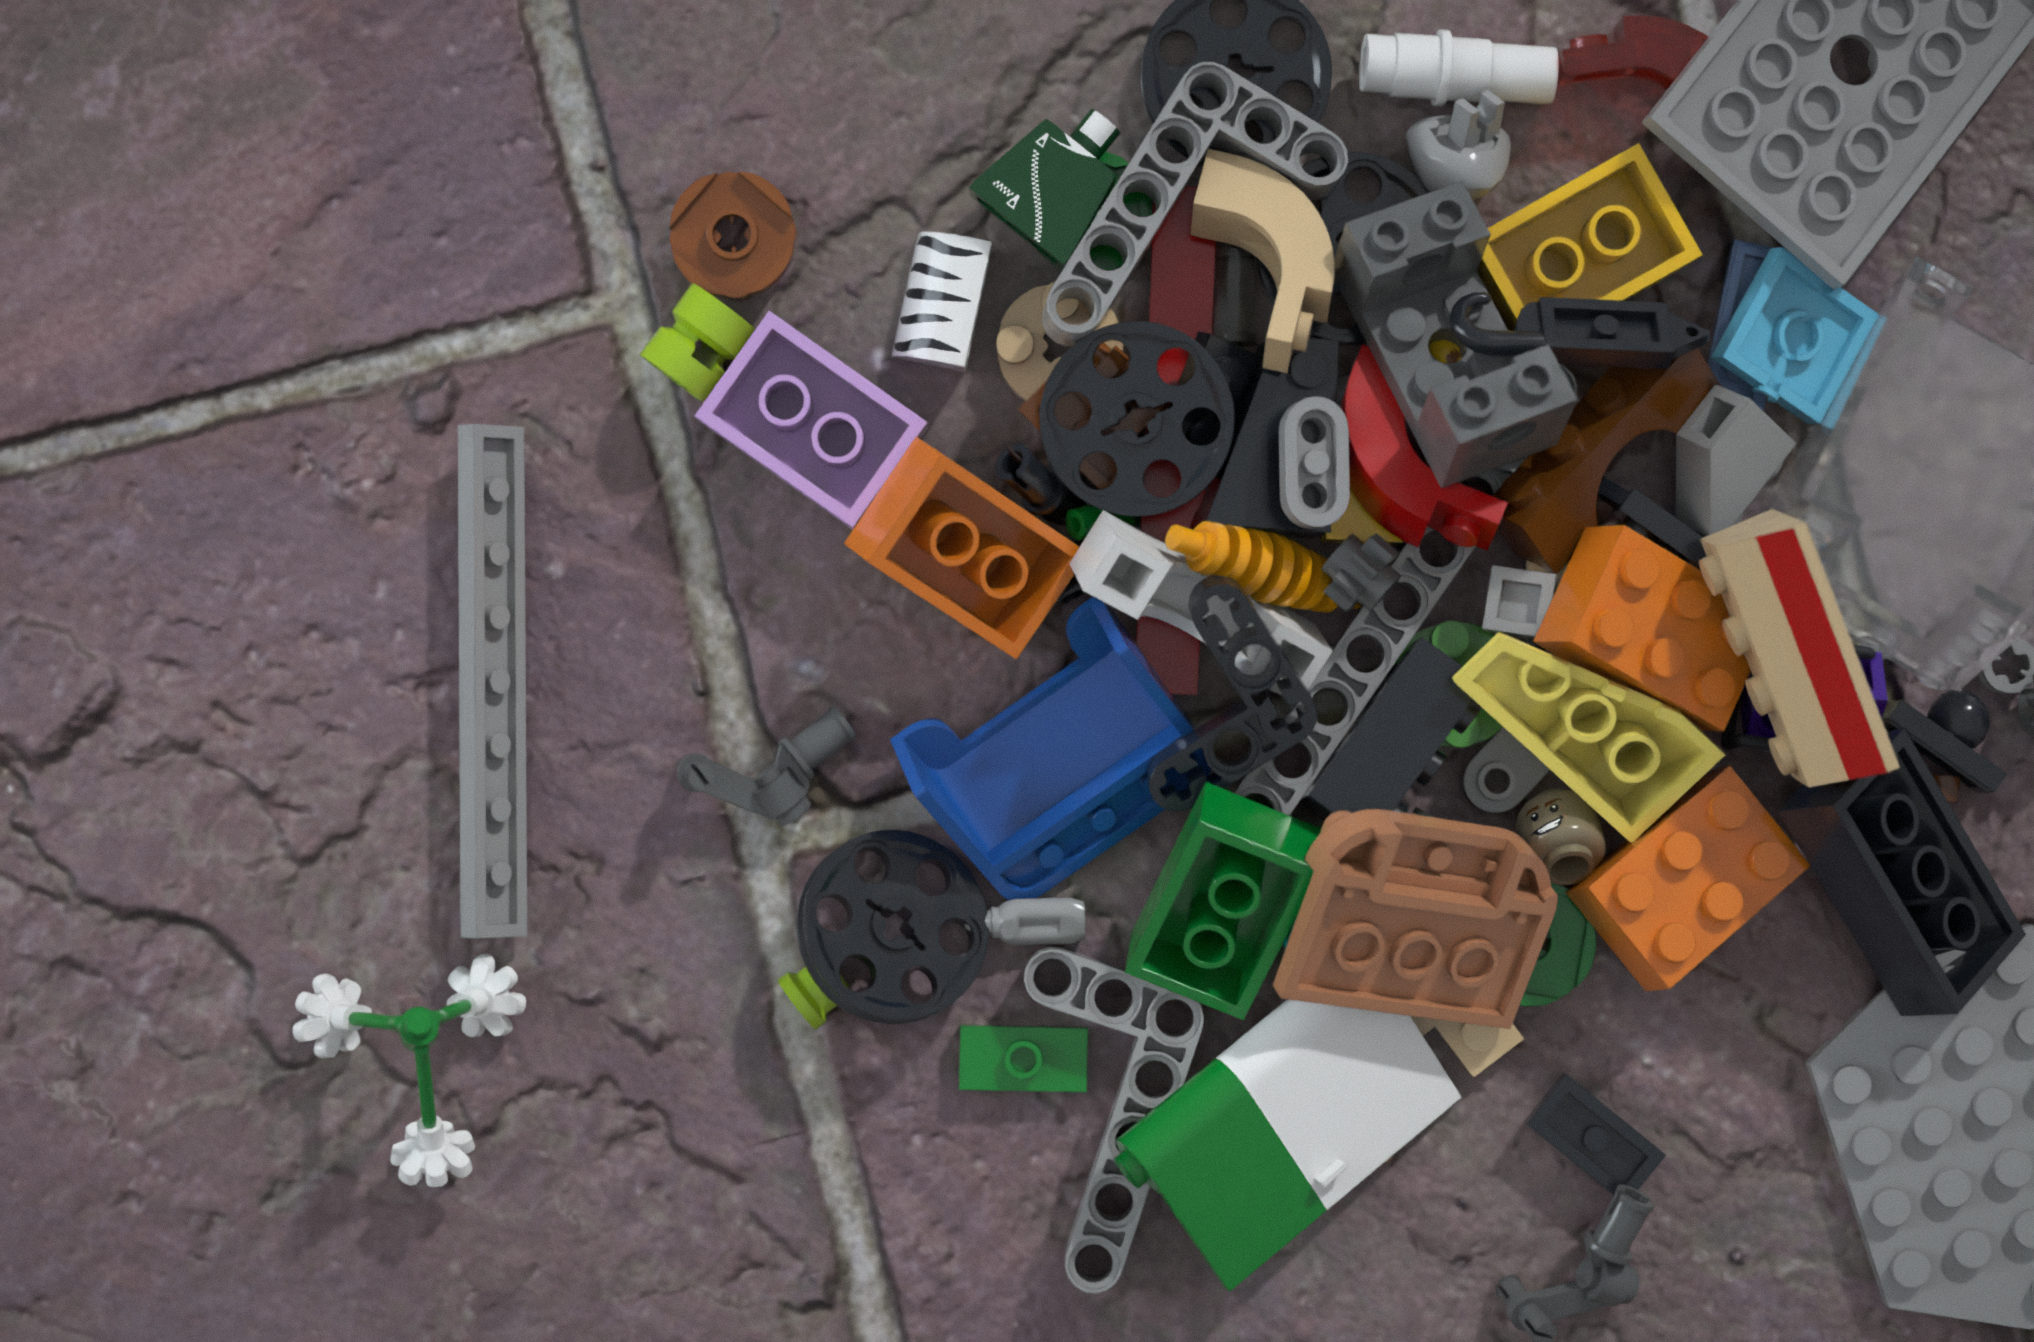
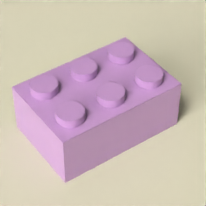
[694,311,929,530]

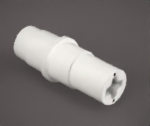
[1359,29,1559,107]

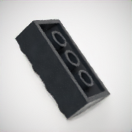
[1777,728,2026,1016]

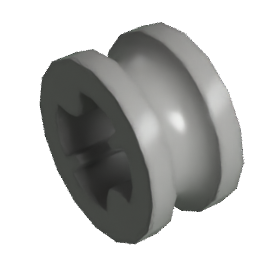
[1975,636,2034,694]

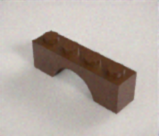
[1492,348,1722,575]

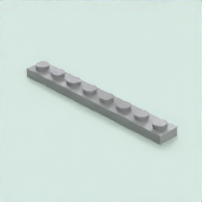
[458,424,527,939]

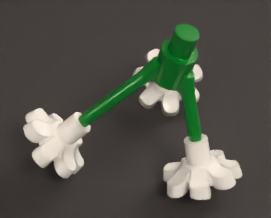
[293,954,526,1187]

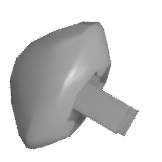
[1406,89,1511,200]

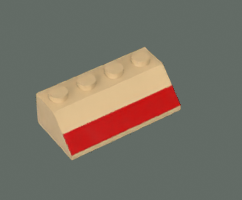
[1699,509,1900,787]

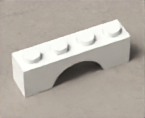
[1069,510,1333,704]

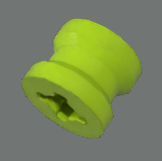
[777,966,852,1030]

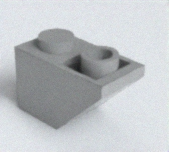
[1676,384,1797,537]

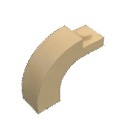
[1191,149,1335,373]

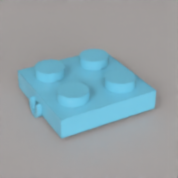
[1710,247,1879,424]

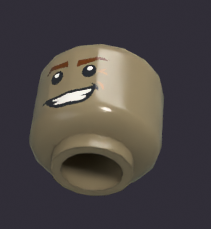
[1516,788,1606,885]

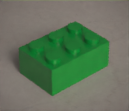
[1124,782,1321,1020]

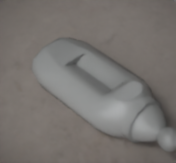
[964,897,1085,945]

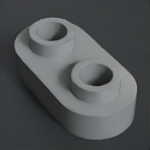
[1279,397,1350,529]
[1461,727,1550,813]

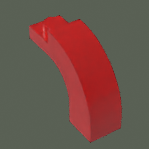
[1339,344,1508,551]

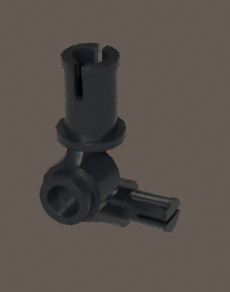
[994,444,1087,605]

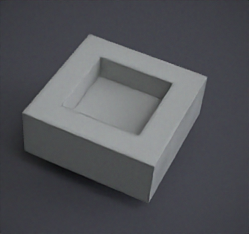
[1482,565,1558,638]

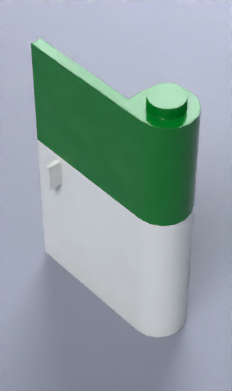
[1114,999,1462,1292]

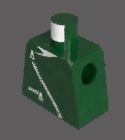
[969,109,1121,270]

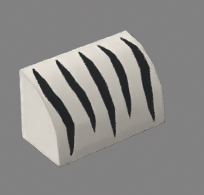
[891,232,992,373]

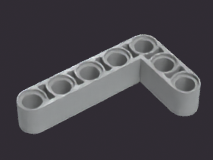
[1042,62,1348,347]
[1024,946,1204,1293]

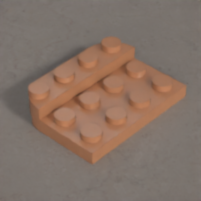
[1272,809,1558,1029]

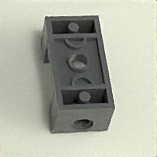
[1334,181,1578,488]

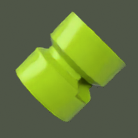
[639,283,755,403]

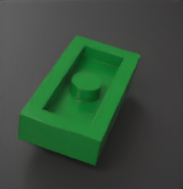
[959,1024,1088,1092]

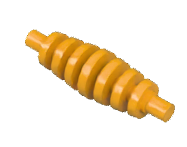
[1165,521,1361,613]

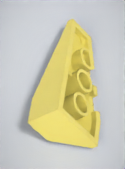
[1452,632,1725,844]

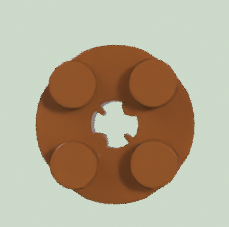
[669,171,797,301]

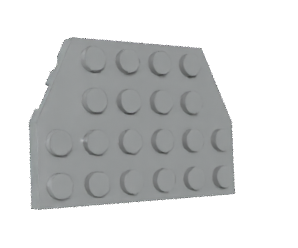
[1805,924,2034,1330]

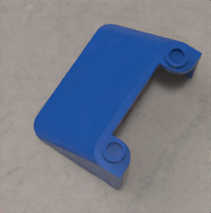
[890,596,1212,900]

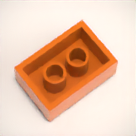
[844,436,1079,660]
[1533,525,1751,731]
[1565,766,1810,992]

